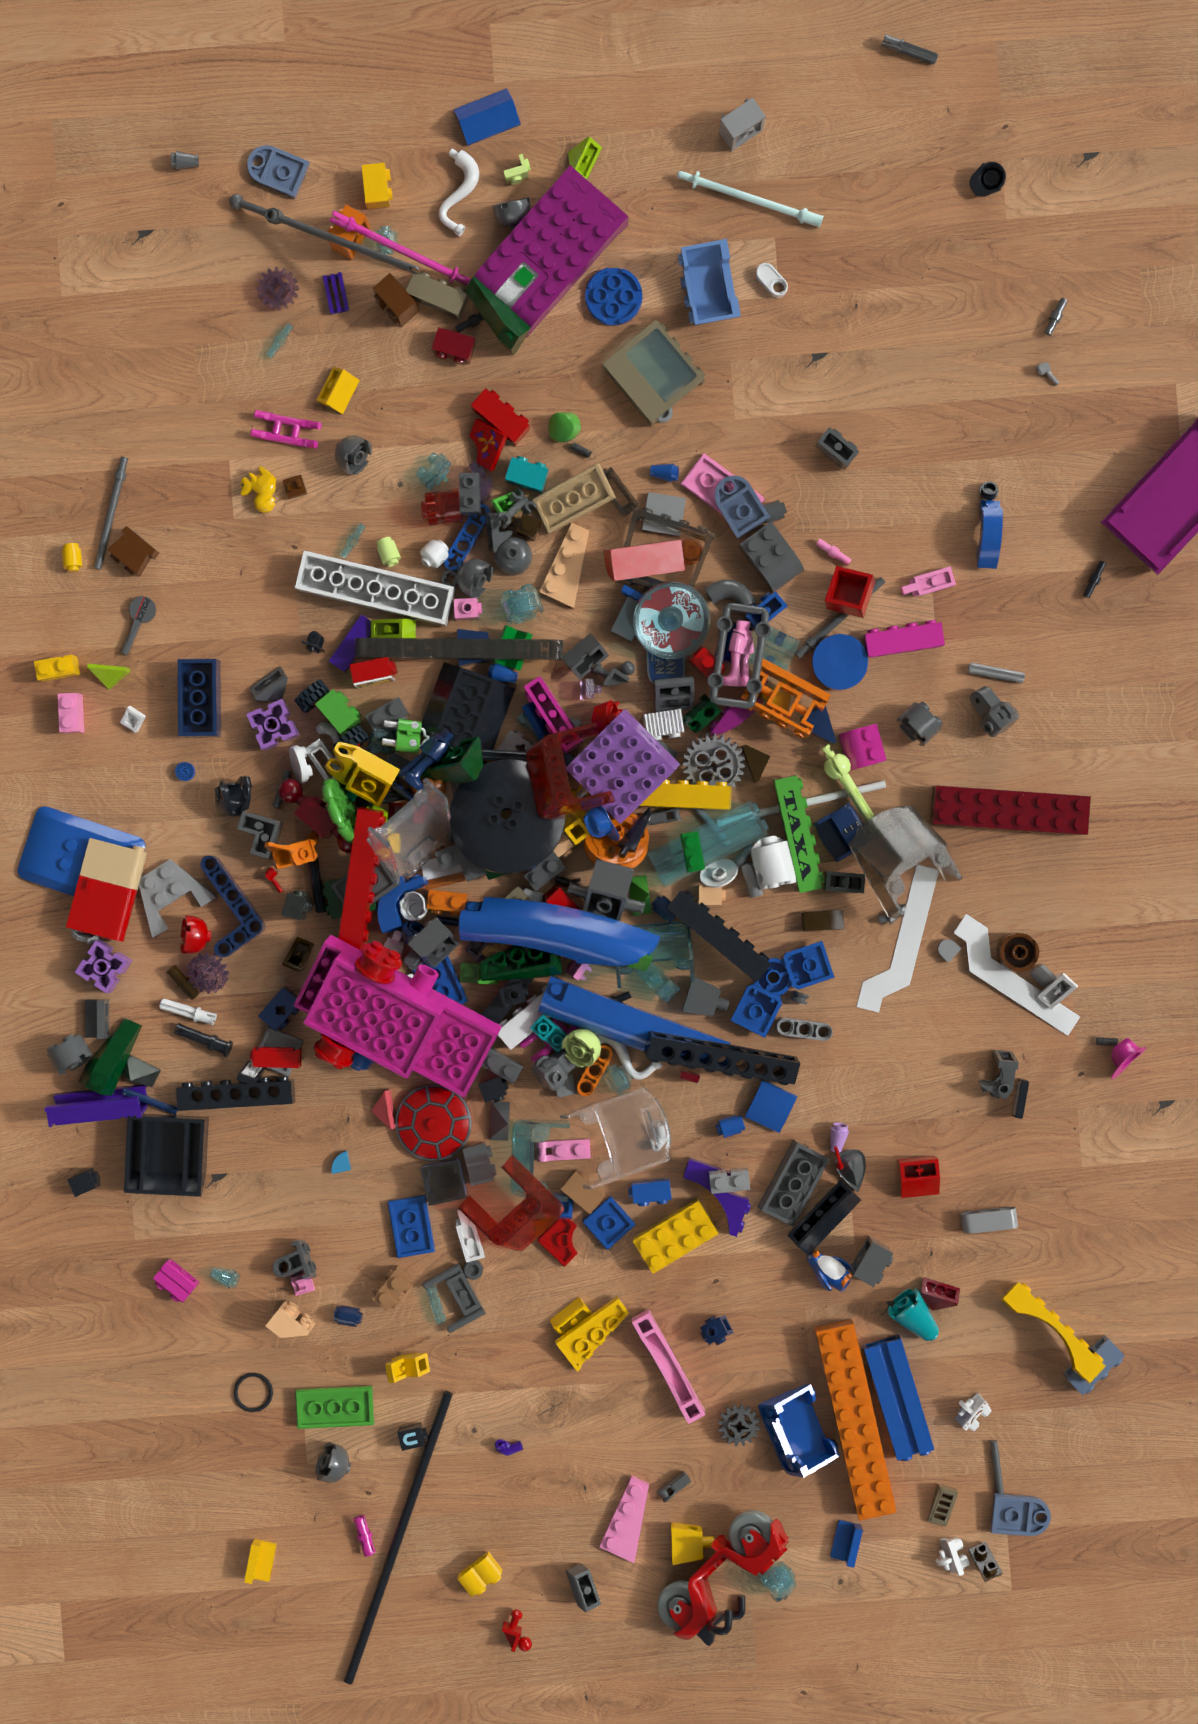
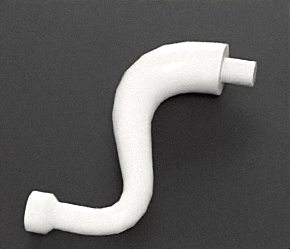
[438,148,479,237]
[595,1034,663,1080]

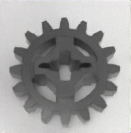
[718,1403,760,1447]

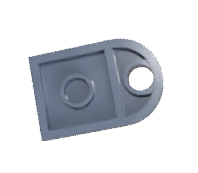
[247,145,310,199]
[715,476,771,539]
[990,1493,1051,1536]

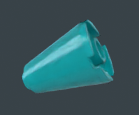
[887,1288,939,1341]

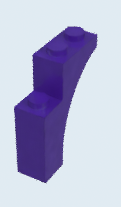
[683,1157,751,1237]

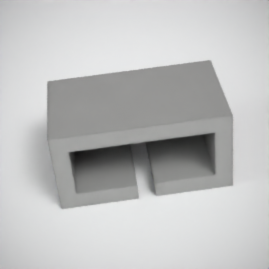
[709,1167,750,1194]

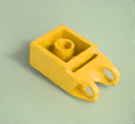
[325,742,400,807]

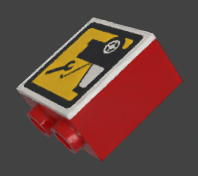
[350,657,398,689]

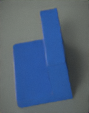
[830,1520,863,1568]

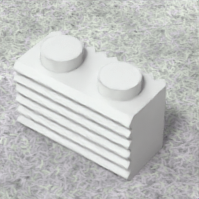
[643,709,684,740]

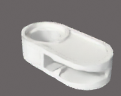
[756,263,788,298]

